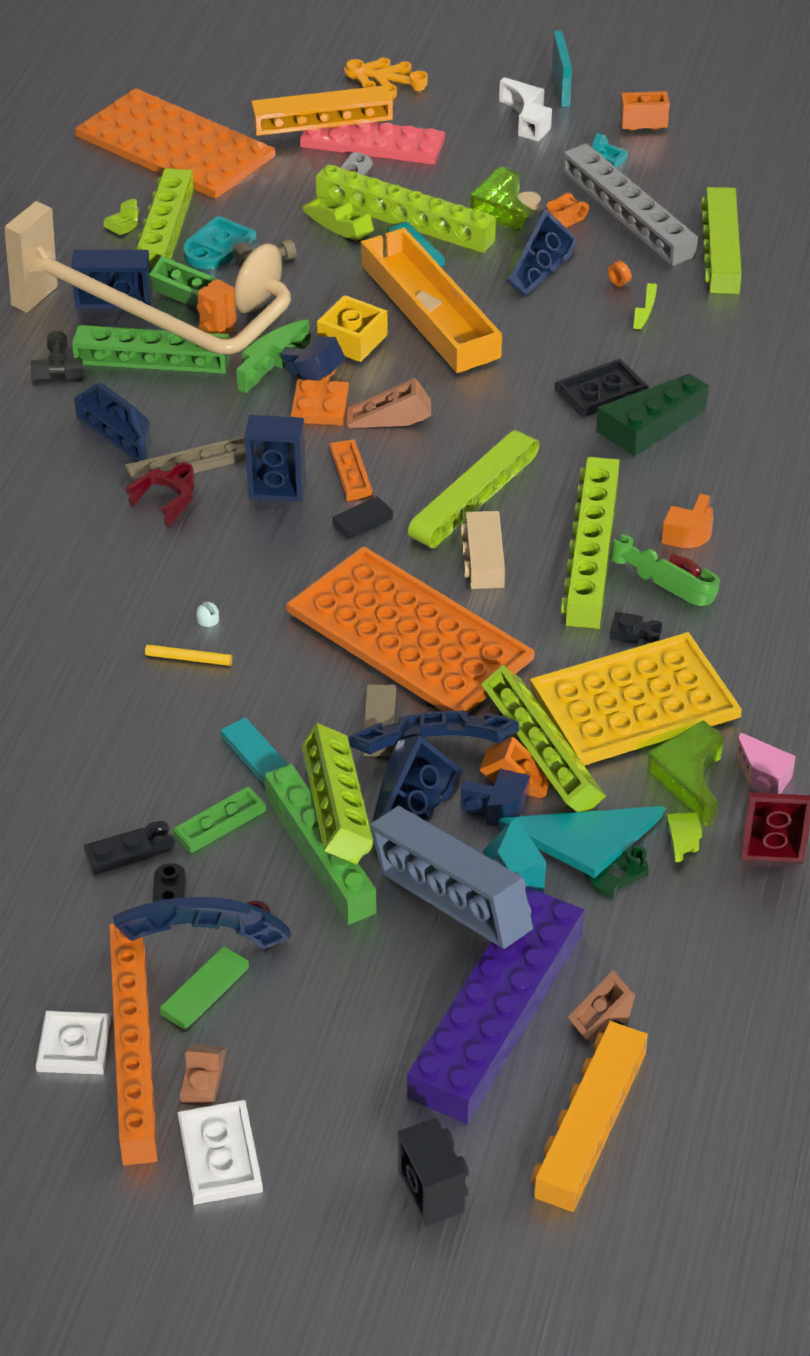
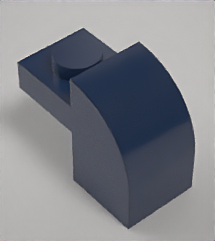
[280,336,346,380]
[460,769,530,825]

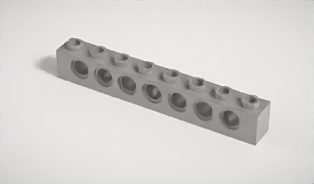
[563,143,698,266]

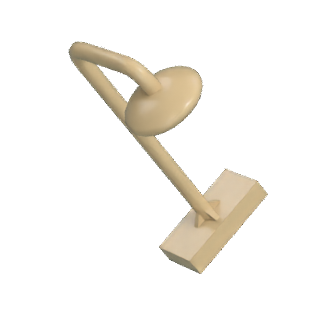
[4,201,291,355]

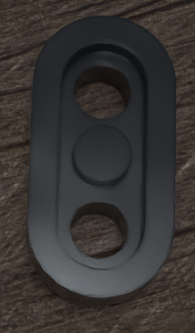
[152,863,186,902]

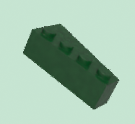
[596,374,709,456]

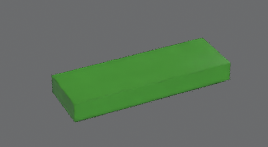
[172,786,266,854]
[159,946,249,1031]

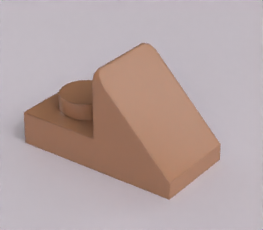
[567,970,635,1043]
[180,1044,227,1106]

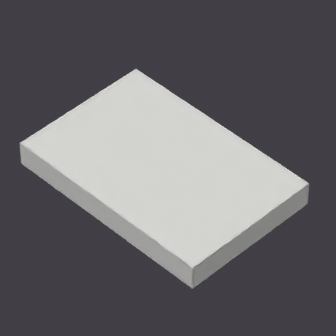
[178,1100,263,1205]

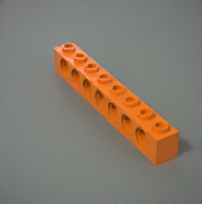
[109,924,158,1166]

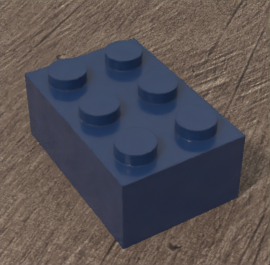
[71,250,152,309]
[245,415,306,501]

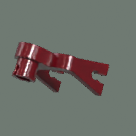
[125,462,195,527]

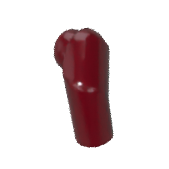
[668,554,702,578]

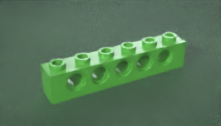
[72,325,230,374]

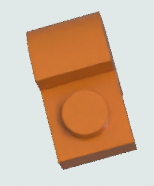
[662,493,714,548]

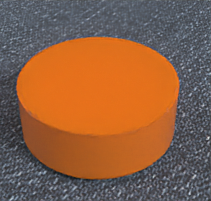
[607,260,631,287]

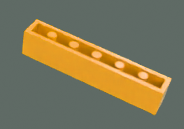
[251,85,393,136]
[531,1021,648,1213]

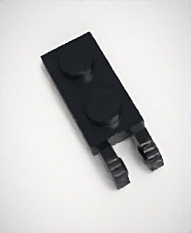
[83,820,176,875]

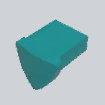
[592,133,628,168]

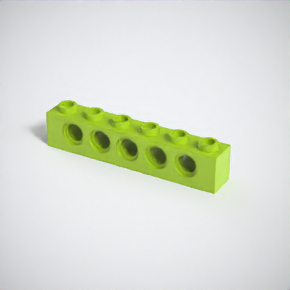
[133,168,194,271]
[481,665,606,812]
[301,722,373,864]

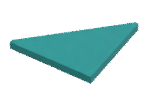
[499,806,665,878]

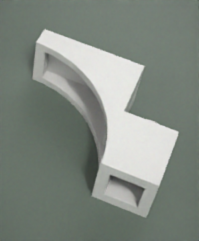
[499,77,552,142]

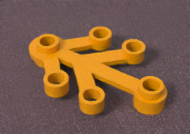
[344,58,428,98]

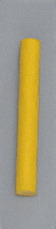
[145,644,232,666]

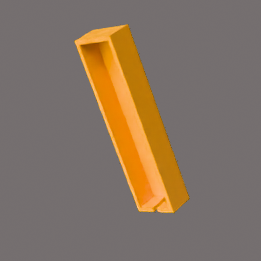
[361,228,502,373]

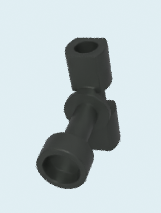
[31,331,84,379]

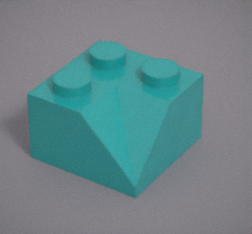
[483,818,546,893]

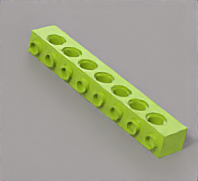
[316,164,496,253]
[561,457,620,629]

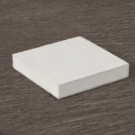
[36,1011,112,1075]

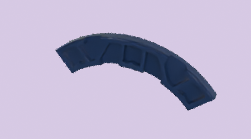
[348,711,519,755]
[113,897,291,950]

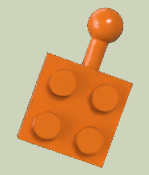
[291,368,349,426]

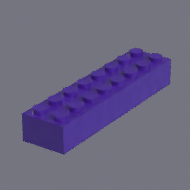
[407,886,585,1124]

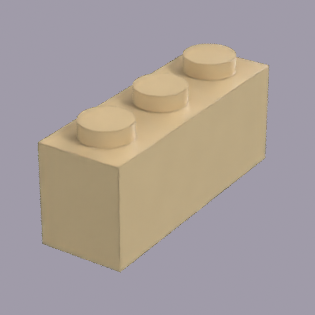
[461,511,505,589]

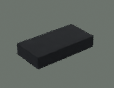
[332,496,393,539]

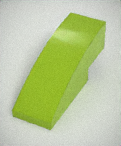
[302,197,374,241]

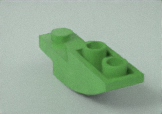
[236,319,311,393]

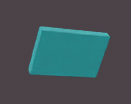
[552,31,572,107]

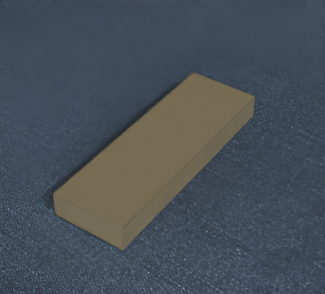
[363,684,397,757]

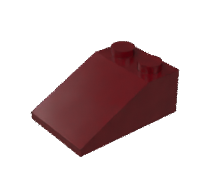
[740,792,810,863]

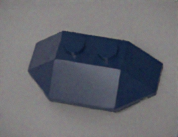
[74,382,151,462]

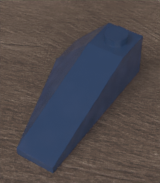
[506,209,578,296]
[370,735,463,841]

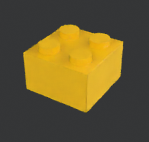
[317,295,388,362]

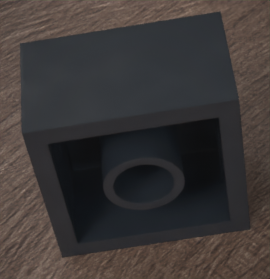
[398,1117,469,1226]

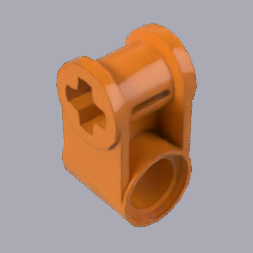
[546,193,589,228]

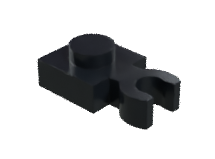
[610,612,662,644]

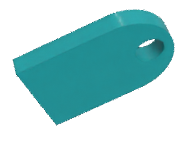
[183,215,257,269]

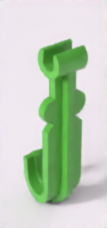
[610,534,720,606]

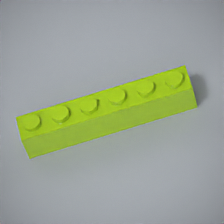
[701,187,742,294]

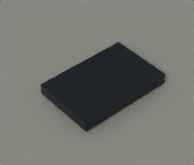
[555,358,648,418]

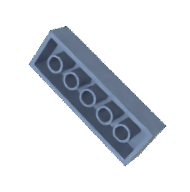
[370,806,533,949]

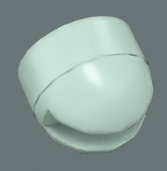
[196,601,219,627]

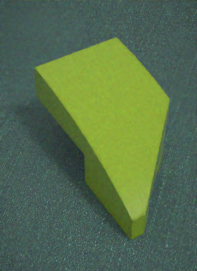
[104,198,139,235]
[633,283,657,330]
[666,812,702,863]

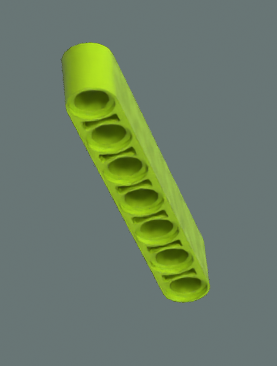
[407,430,540,548]

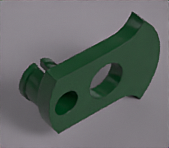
[586,845,649,899]

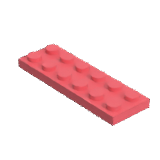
[300,122,445,165]

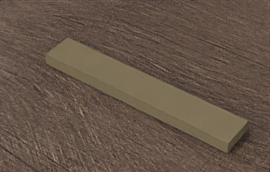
[125,435,246,483]

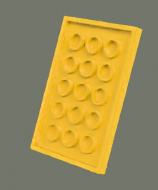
[530,632,742,765]

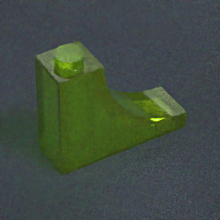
[470,166,538,232]
[647,720,724,827]

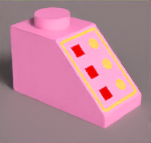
[736,733,796,794]

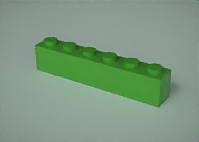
[264,764,377,925]

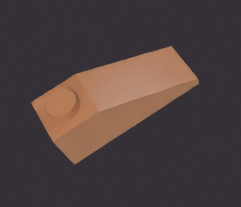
[347,378,431,428]

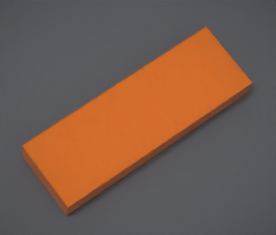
[329,439,373,502]

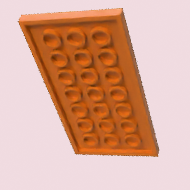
[75,88,275,199]
[286,546,535,713]

